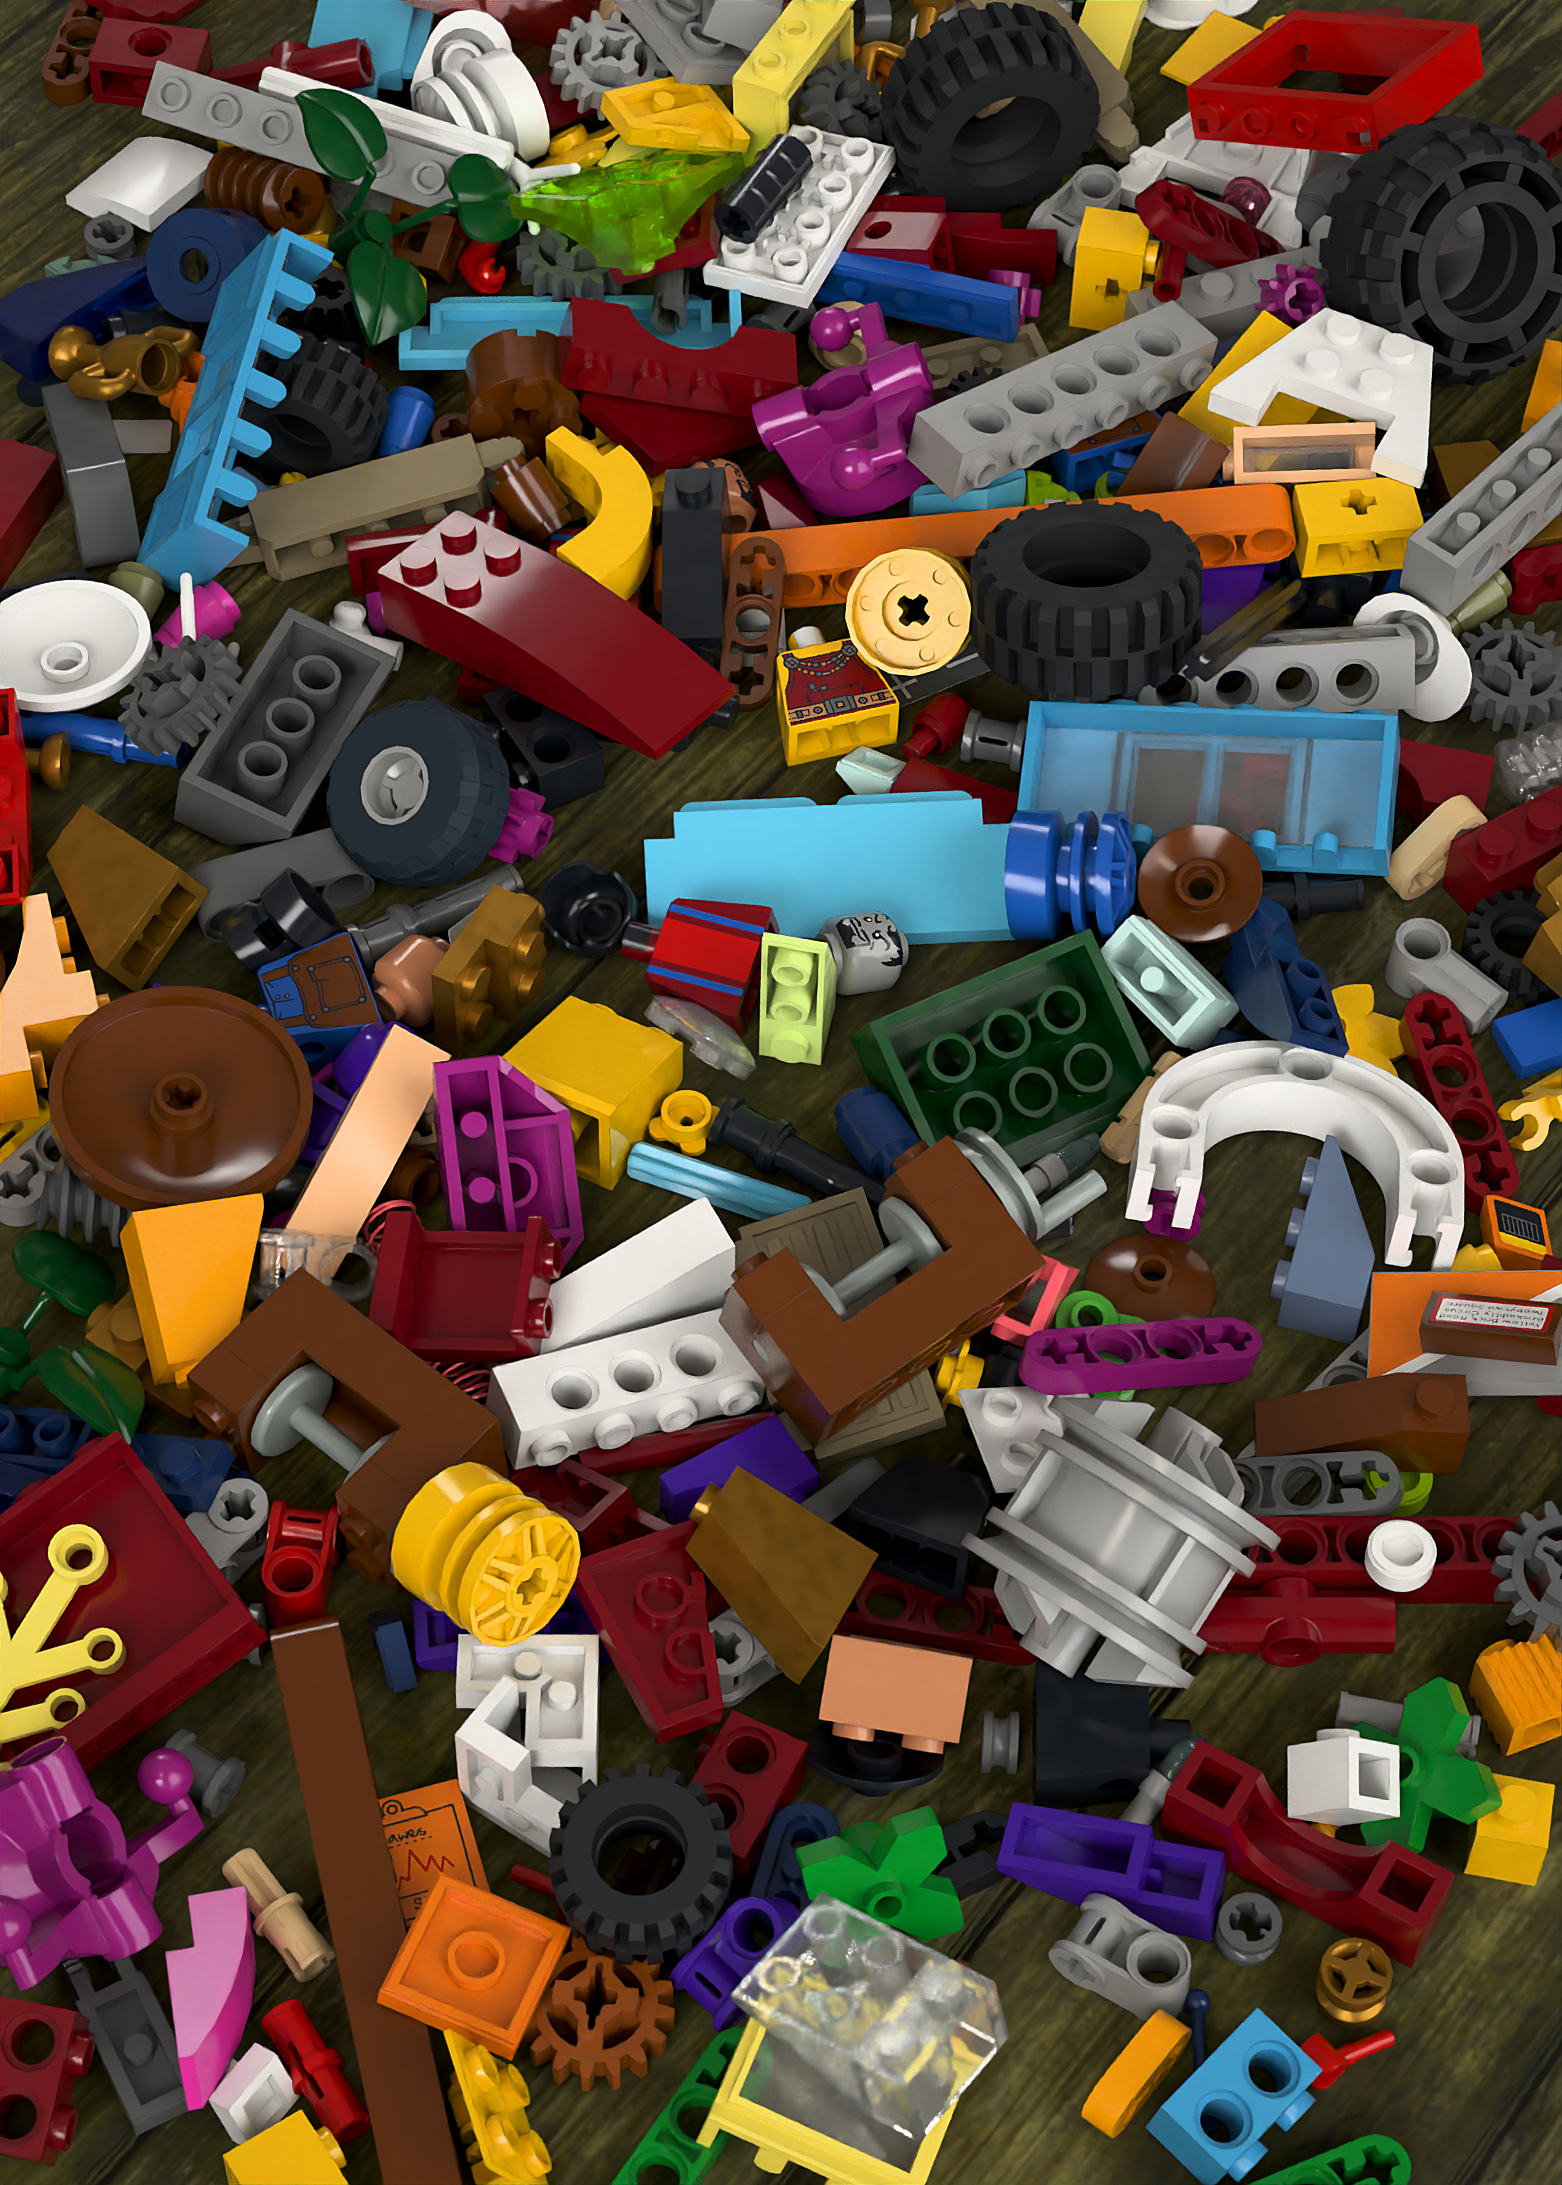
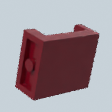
[368,1211,563,1363]

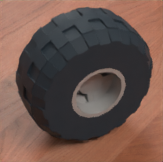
[326,699,511,889]

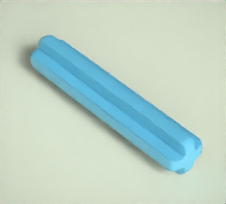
[627,1141,812,1221]

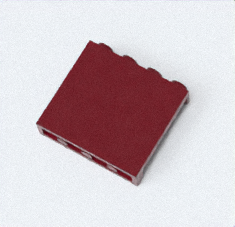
[0,1430,269,1774]

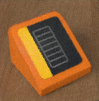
[1479,1195,1553,1271]

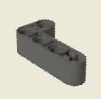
[41,382,141,570]

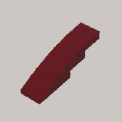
[853,195,1057,285]
[508,1458,731,1623]

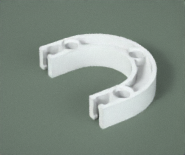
[1125,1040,1464,1272]

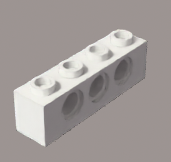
[486,1308,766,1471]

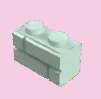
[1100,915,1240,1051]

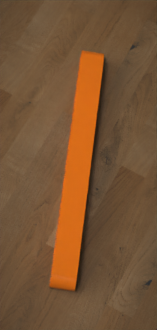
[652,483,1296,614]

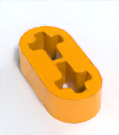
[1081,2009,1192,2139]

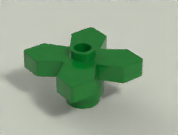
[1349,1677,1502,1854]
[795,1806,964,1972]

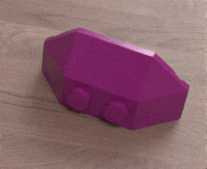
[432,1054,584,1284]

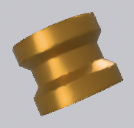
[1314,1937,1393,2029]

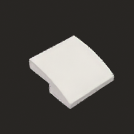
[66,137,214,233]

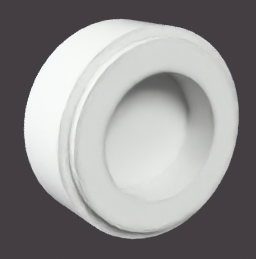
[1365,1520,1437,1592]

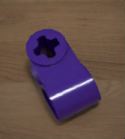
[668,1896,804,2033]

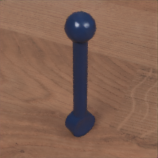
[1183,1988,1220,2136]

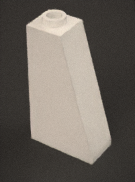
[488,1197,735,1372]

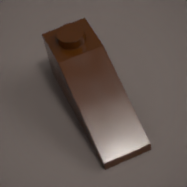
[1253,1372,1470,1474]

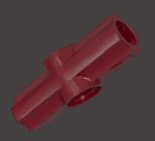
[207,38,375,94]
[1185,1576,1397,1667]

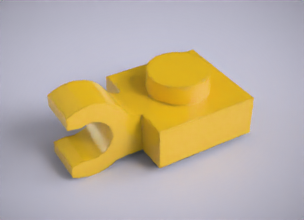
[1497,1068,1562,1151]

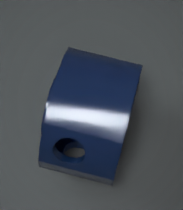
[147,209,270,322]

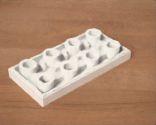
[702,125,896,308]

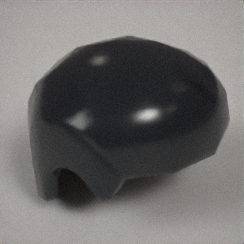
[538,860,638,959]

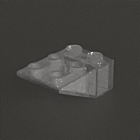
[731,1892,1009,2143]

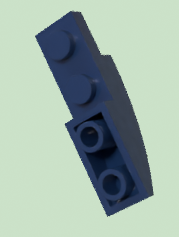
[1221,897,1350,1058]
[0,1404,235,1513]

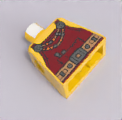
[775,626,899,767]

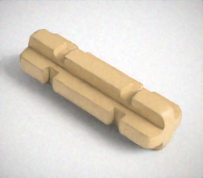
[1099,1051,1184,1165]

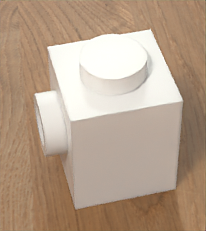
[1288,1729,1400,1826]

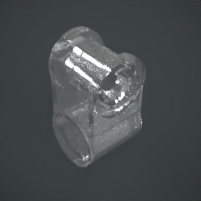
[251,1228,378,1303]

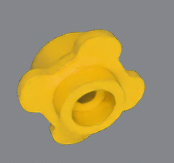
[649,1090,720,1156]
[932,1340,985,1413]

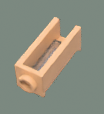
[1222,422,1376,494]

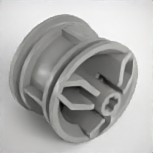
[961,1395,1282,1689]

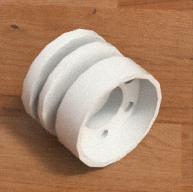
[411,47,550,162]

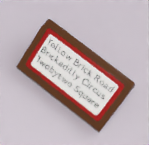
[1419,1291,1562,1366]

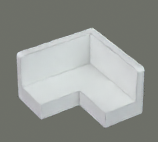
[456,1634,600,1787]
[455,1674,583,1858]

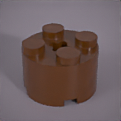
[463,329,583,462]

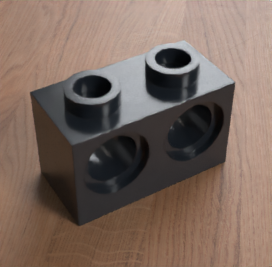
[482,686,604,813]

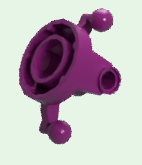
[752,301,936,517]
[0,1736,204,1990]

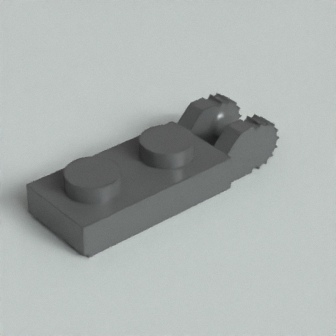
[60,1956,190,2136]

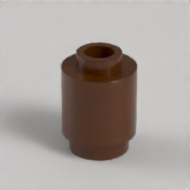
[490,453,573,544]

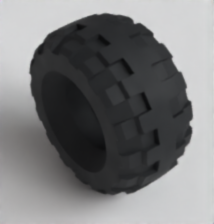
[1319,116,1562,388]

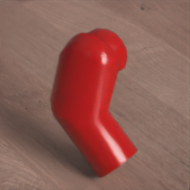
[457,239,506,295]

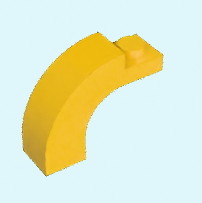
[545,425,653,601]

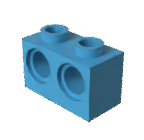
[1145,2007,1323,2185]

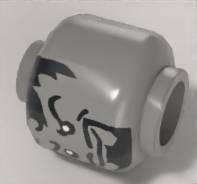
[813,911,909,996]

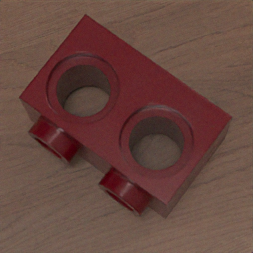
[668,1709,808,1890]
[0,1996,95,2167]

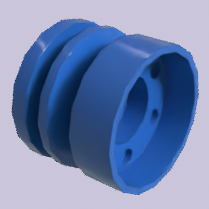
[1004,810,1137,942]

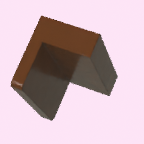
[1113,411,1230,497]

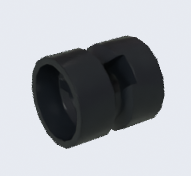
[220,868,340,977]

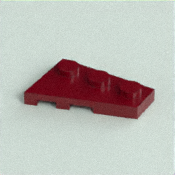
[572,1519,724,1745]

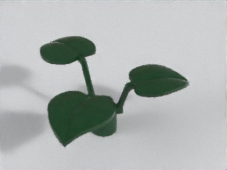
[294,88,525,347]
[0,1230,145,1445]

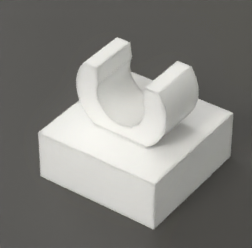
[208,2043,300,2145]

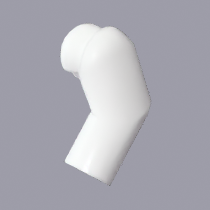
[329,601,403,671]

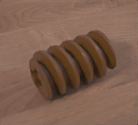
[204,146,325,235]

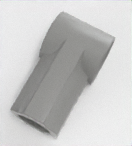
[1385,917,1509,1035]

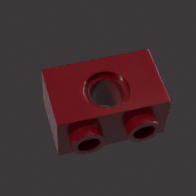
[88,17,214,108]

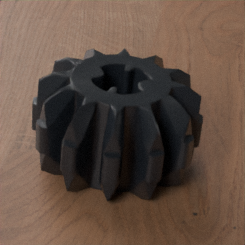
[282,262,366,343]

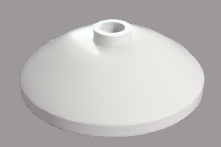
[0,580,152,713]

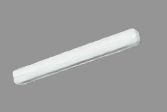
[259,66,514,171]

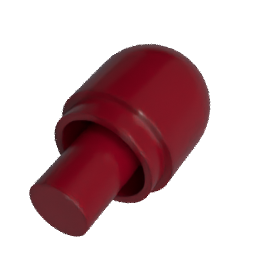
[902,693,971,760]

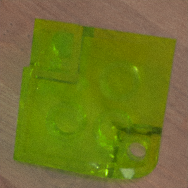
[508,150,745,275]

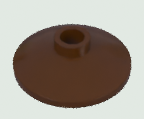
[1137,824,1263,944]
[1085,1233,1216,1322]

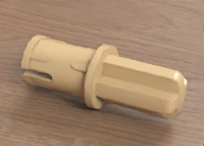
[222,1848,336,1982]

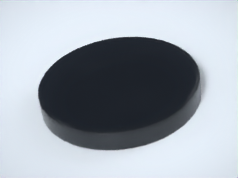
[17,371,61,407]

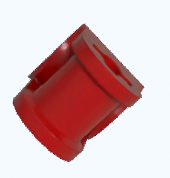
[261,1499,344,1628]

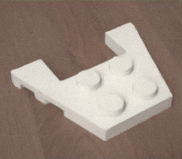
[1117,112,1310,252]
[1207,308,1433,489]

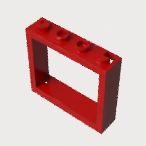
[1186,10,1484,155]

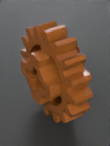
[521,1934,675,2092]

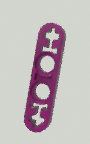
[1017,1317,1263,1396]

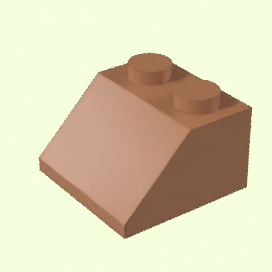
[819,1631,974,1754]

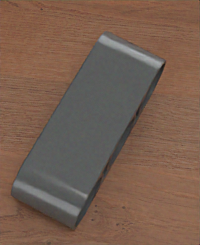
[189,828,375,943]

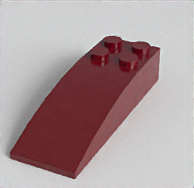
[376,510,735,761]

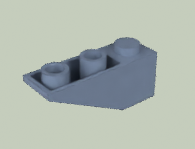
[1270,1135,1375,1344]

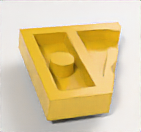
[600,76,751,156]

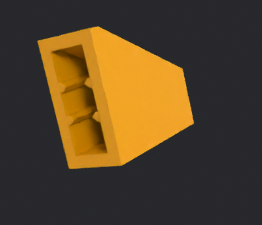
[120,1193,264,1389]

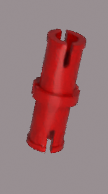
[261,1999,371,2146]

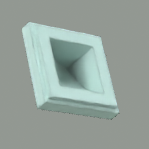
[835,746,907,795]

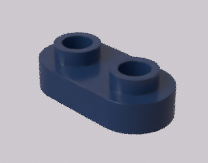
[750,1802,841,1940]

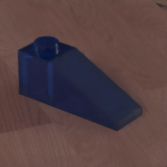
[0,255,160,384]

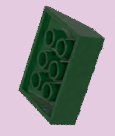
[849,929,1156,1168]

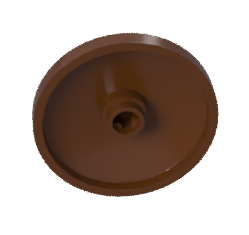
[49,986,313,1212]

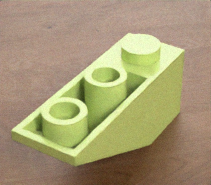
[759,932,837,1065]

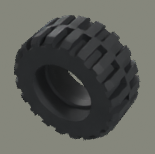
[879,2,1101,214]
[971,500,1203,701]

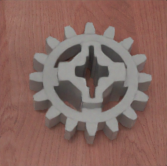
[549,10,669,121]

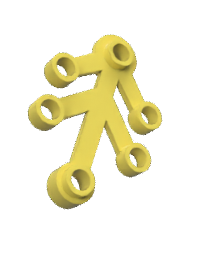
[0,1524,126,1751]

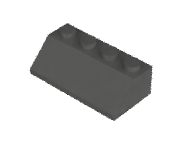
[173,607,397,846]

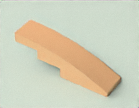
[265,1024,452,1287]

